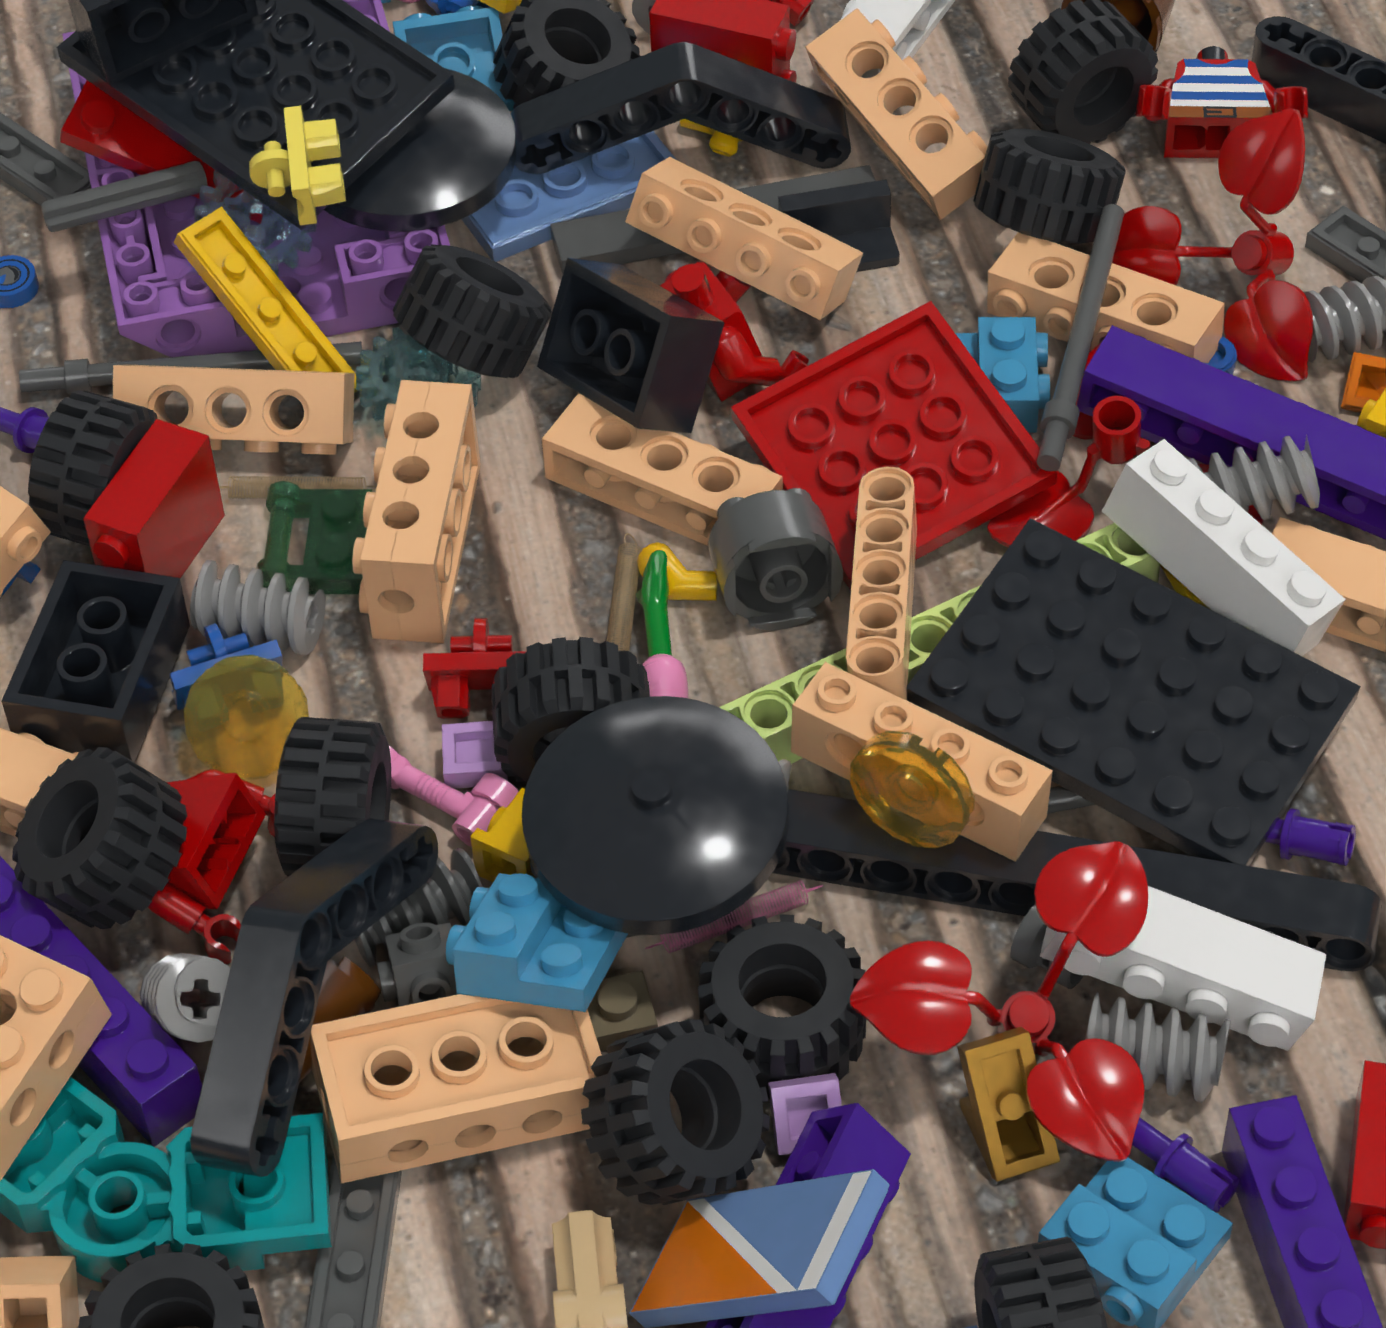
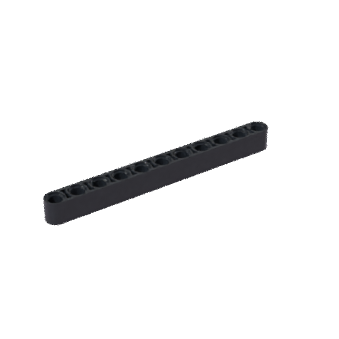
[772,789,1382,972]

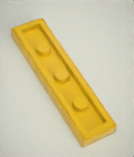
[174,206,363,393]

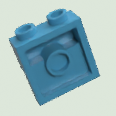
[393,6,515,111]
[955,317,1050,433]
[446,873,628,1012]
[1038,1158,1233,1328]

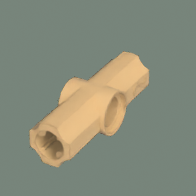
[552,1210,628,1328]

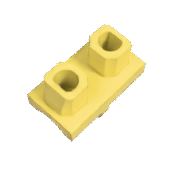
[249,105,346,226]

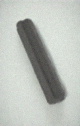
[41,161,208,232]

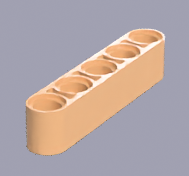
[846,467,917,701]

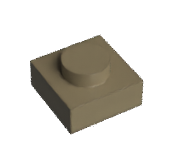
[587,970,658,1051]

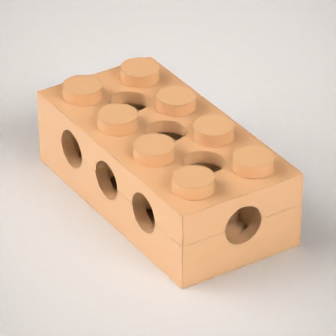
[352,380,481,643]
[0,935,112,1181]
[310,994,602,1184]

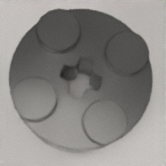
[708,488,843,630]

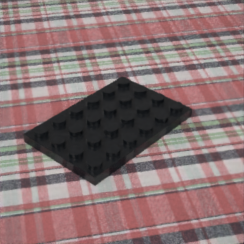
[56,0,455,230]
[906,518,1361,866]

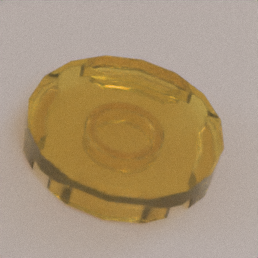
[183,655,309,780]
[850,731,975,848]

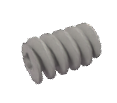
[1304,275,1386,363]
[1188,434,1320,520]
[190,560,326,655]
[140,953,231,1043]
[1085,992,1231,1103]

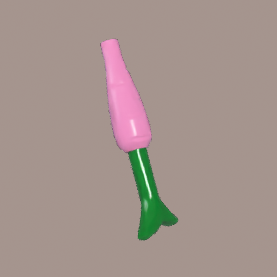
[636,550,688,698]

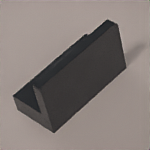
[778,179,900,272]

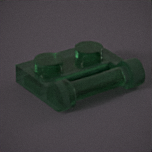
[256,481,373,594]

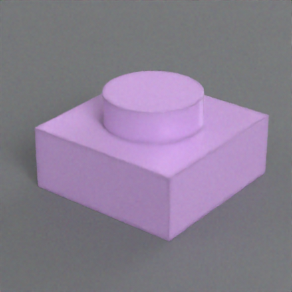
[442,721,508,789]
[768,1073,842,1155]

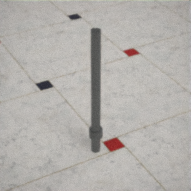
[1037,204,1124,471]
[19,341,363,394]

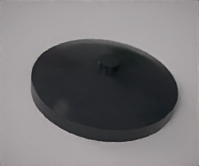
[324,68,516,232]
[522,696,789,935]

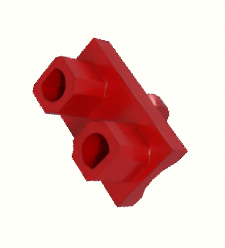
[423,618,527,719]

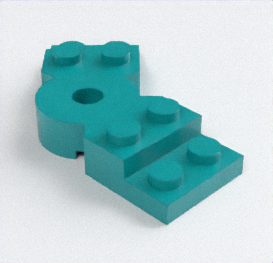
[0,1077,332,1283]

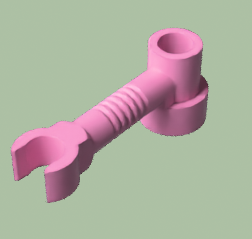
[389,746,519,847]

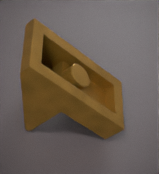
[957,1027,1061,1182]

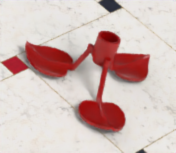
[1112,109,1313,381]
[987,342,1264,548]
[849,841,1149,1162]

